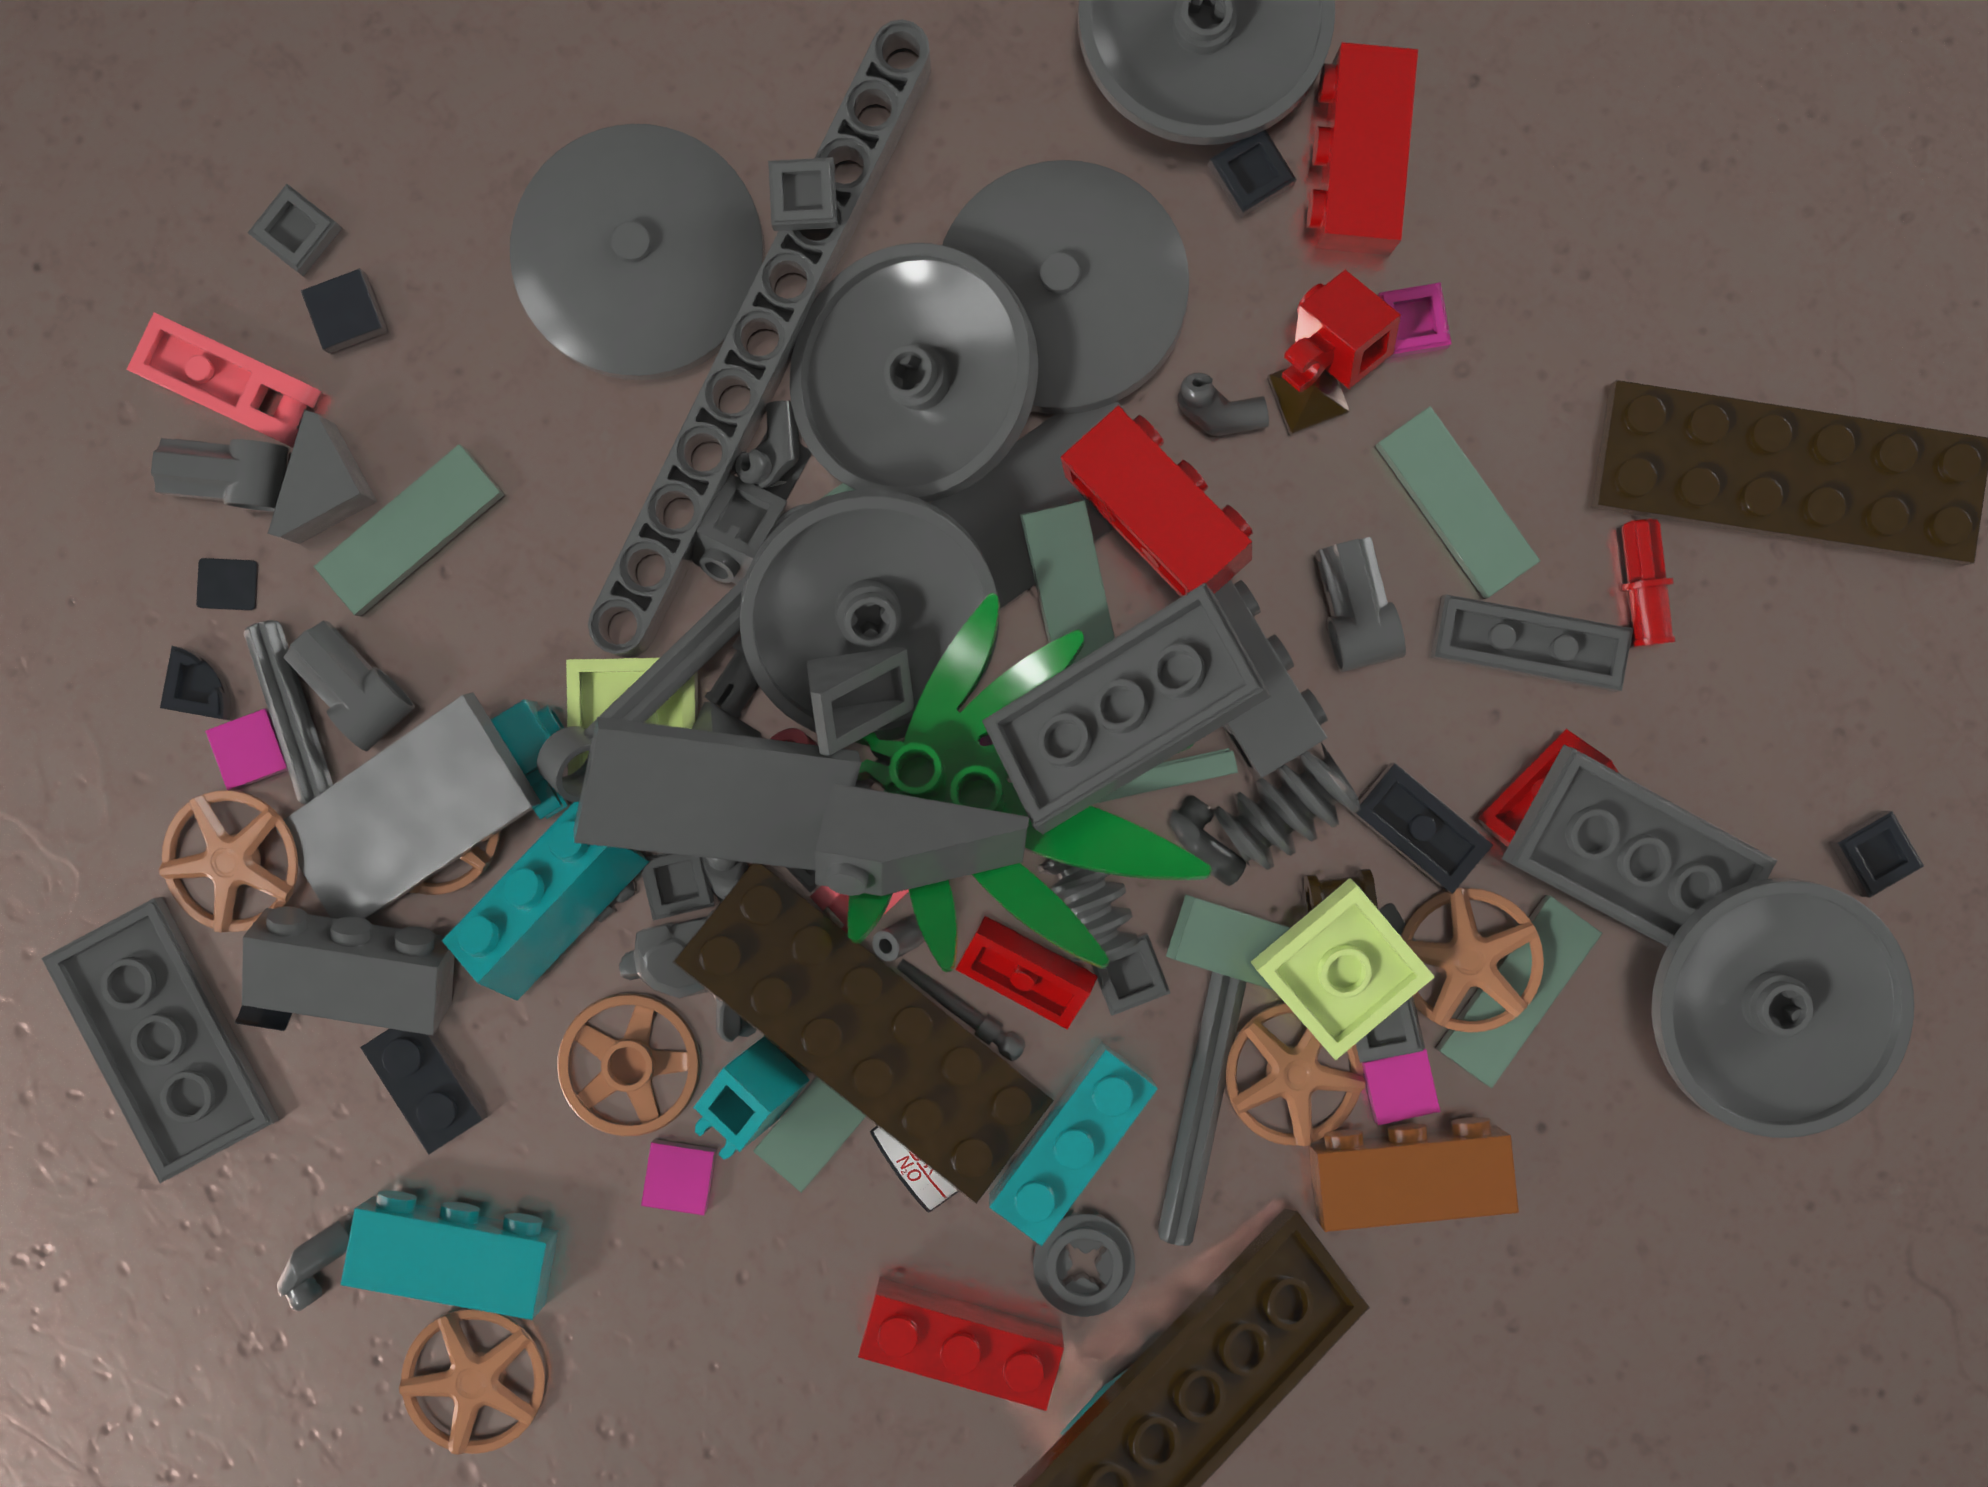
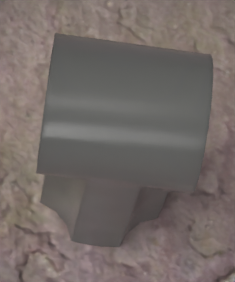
[151,438,290,512]
[1316,537,1406,672]
[283,620,415,752]

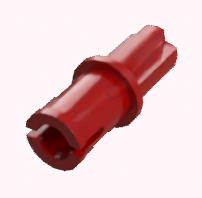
[1621,519,1675,647]

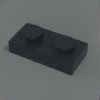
[1350,763,1493,894]
[360,1029,488,1155]

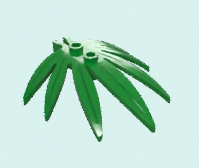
[848,593,1212,972]

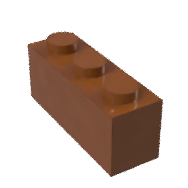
[1308,1117,1519,1232]

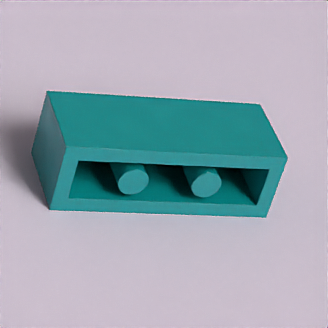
[442,802,649,1001]
[989,1041,1158,1246]
[340,1190,559,1320]

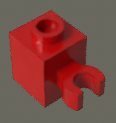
[1282,269,1401,392]

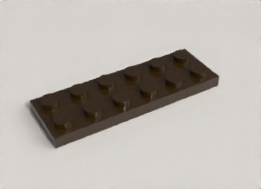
[1591,380,1988,566]
[672,863,1054,1204]
[1013,1209,1370,1487]

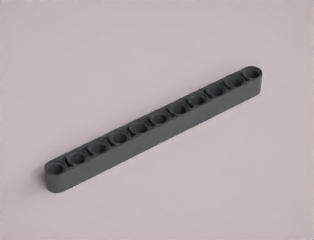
[588,19,931,658]

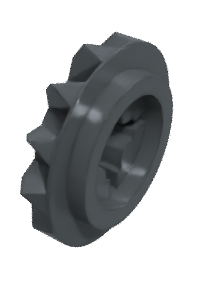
[1033,1212,1135,1317]

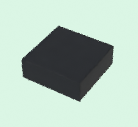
[1208,130,1297,218]
[301,268,388,354]
[1830,811,1924,898]

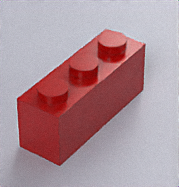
[1307,42,1418,255]
[1060,405,1253,597]
[858,1277,1064,1411]

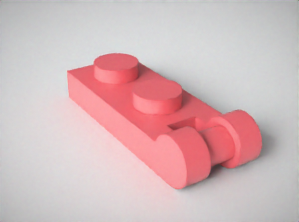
[126,312,321,448]

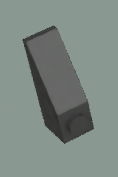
[815,783,1029,896]

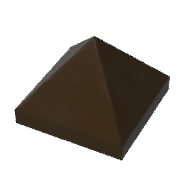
[1268,368,1350,435]

